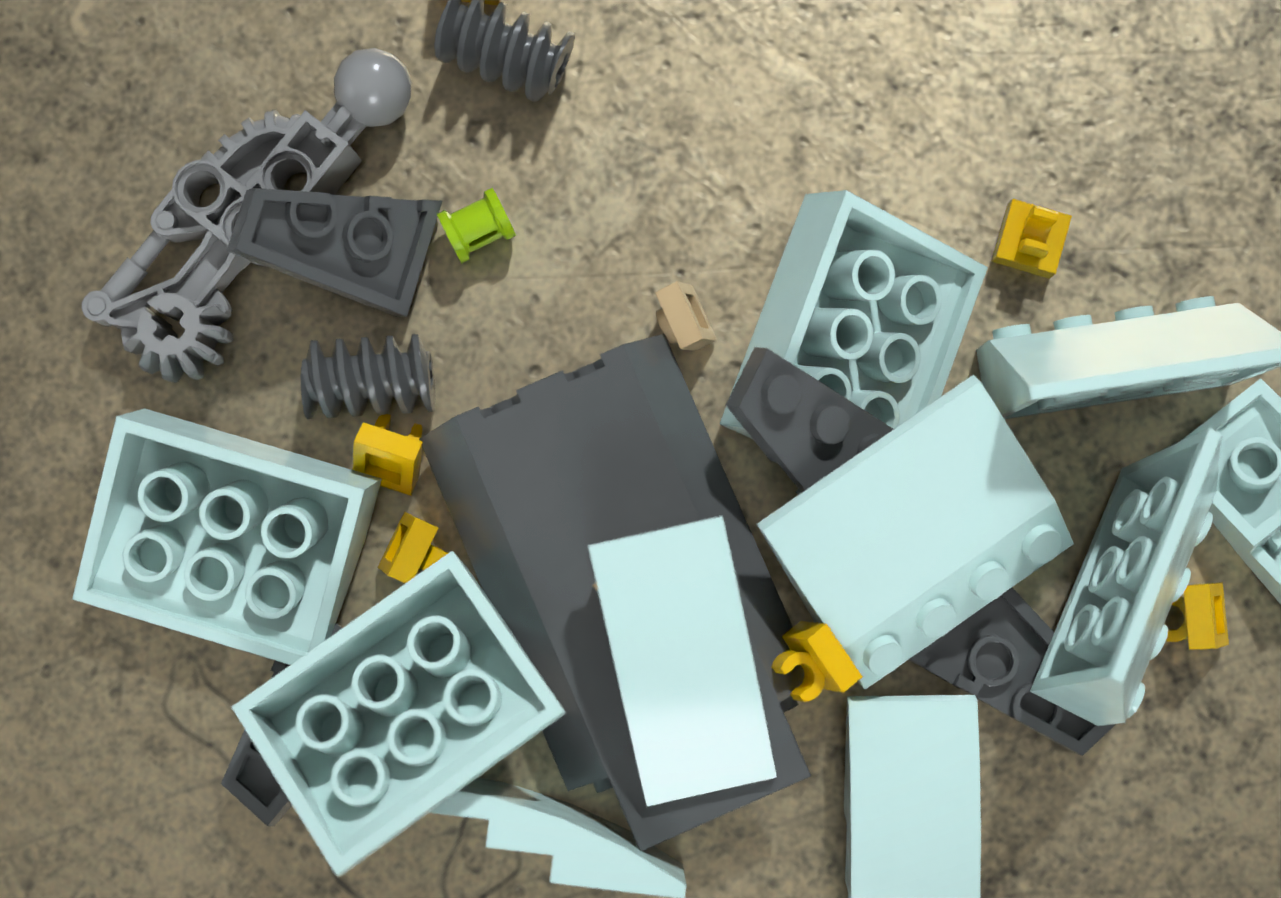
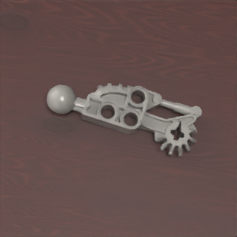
[81,48,412,383]

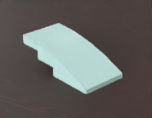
[1181,378,1281,604]
[588,516,777,806]
[844,695,981,898]
[429,777,686,898]

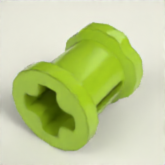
[437,188,516,264]

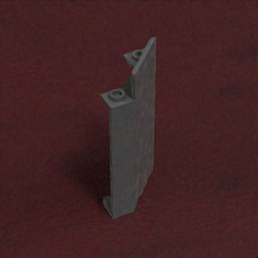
[419,334,811,851]

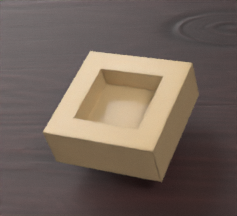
[655,281,717,351]

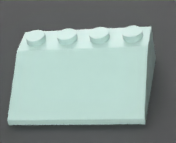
[720,190,988,439]
[976,296,1281,419]
[757,375,1074,690]
[72,408,382,665]
[1030,428,1222,726]
[232,551,566,877]

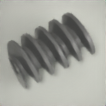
[434,0,575,102]
[301,334,435,419]

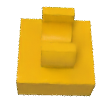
[991,199,1072,279]
[353,414,423,496]
[377,511,448,584]
[1166,582,1229,650]
[771,621,863,702]

